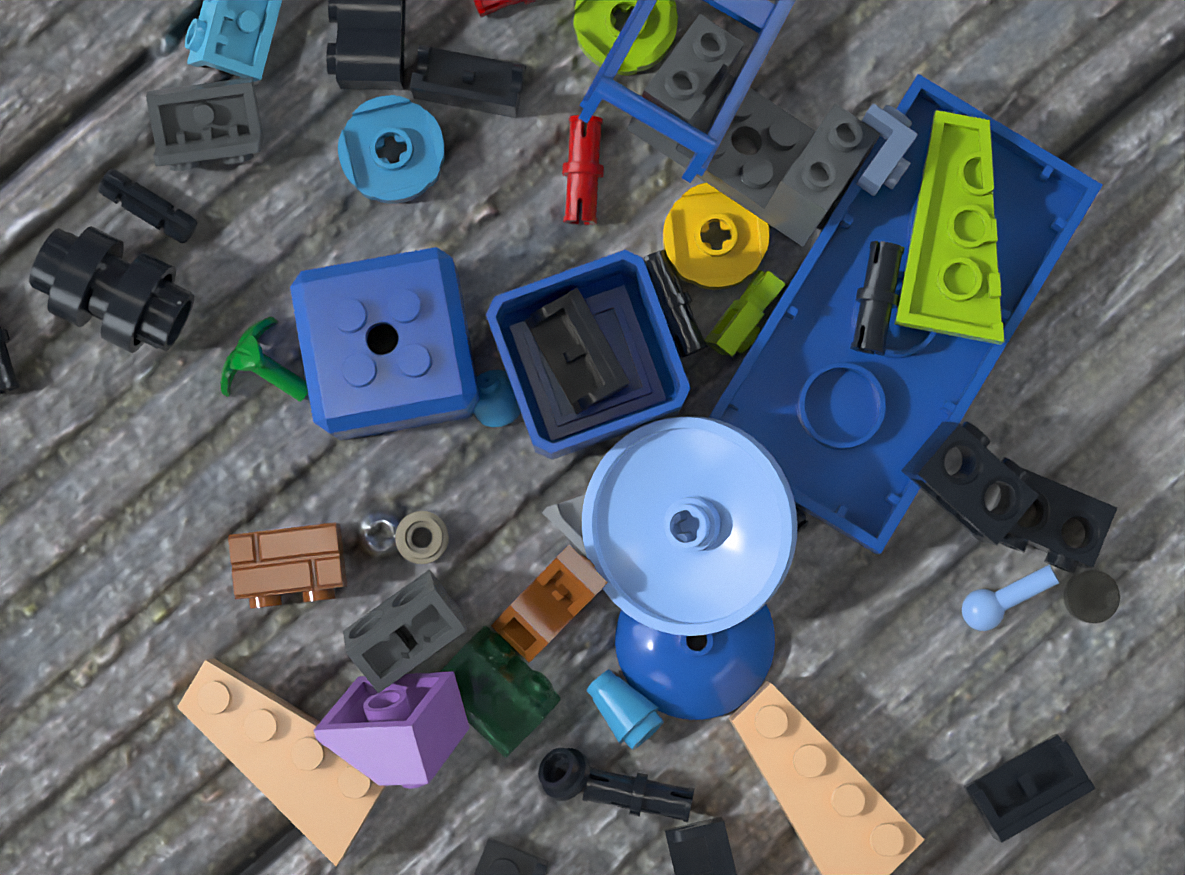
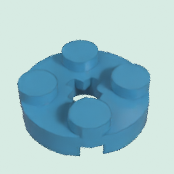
[338,95,445,204]

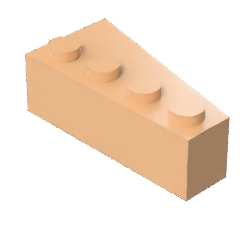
[177,659,387,866]
[729,681,925,875]

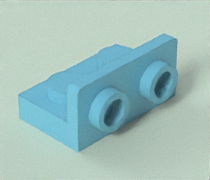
[185,0,282,82]

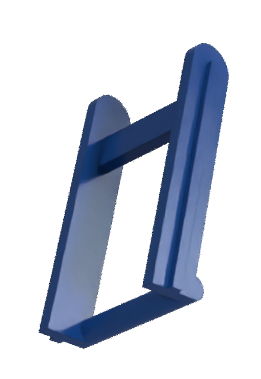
[578,0,796,183]

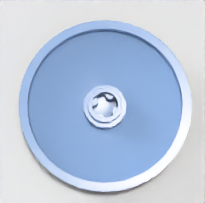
[582,416,797,636]

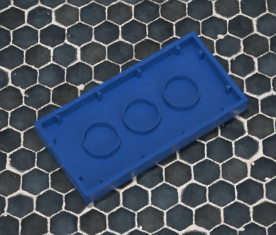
[708,74,1103,554]

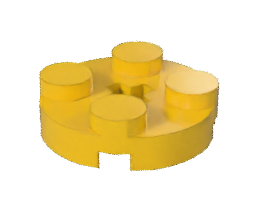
[663,183,769,290]

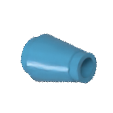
[586,669,664,750]

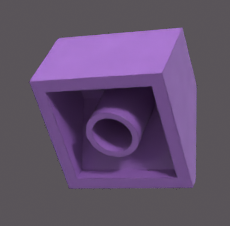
[314,671,470,789]

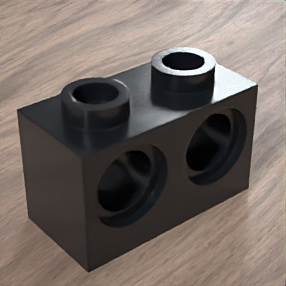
[901,421,1039,546]
[992,467,1117,574]

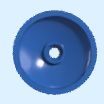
[615,604,775,720]

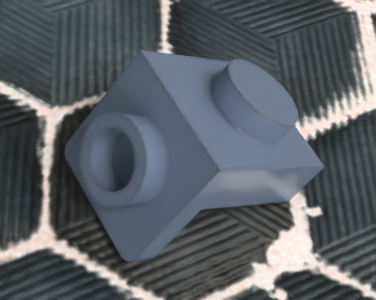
[857,104,918,196]

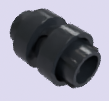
[29,226,194,353]

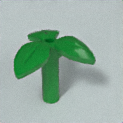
[220,317,308,402]

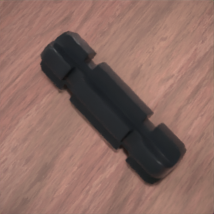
[98,169,197,243]

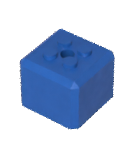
[290,247,480,441]
[486,250,690,460]

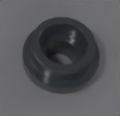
[538,748,590,801]

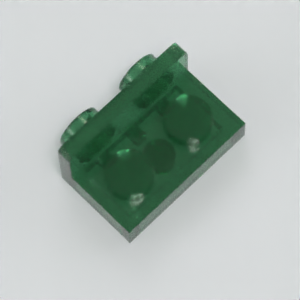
[440,626,561,758]

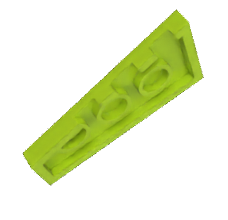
[894,110,1004,345]

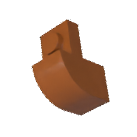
[491,545,608,663]

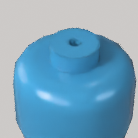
[474,369,521,428]

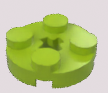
[573,0,678,76]

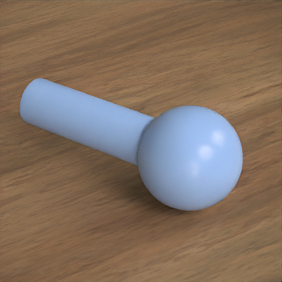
[962,564,1060,631]

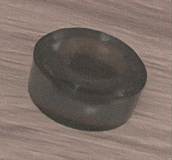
[1063,570,1120,624]

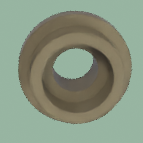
[395,511,449,564]

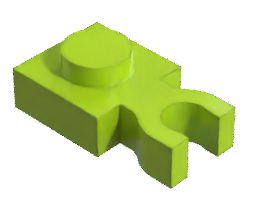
[704,270,786,357]

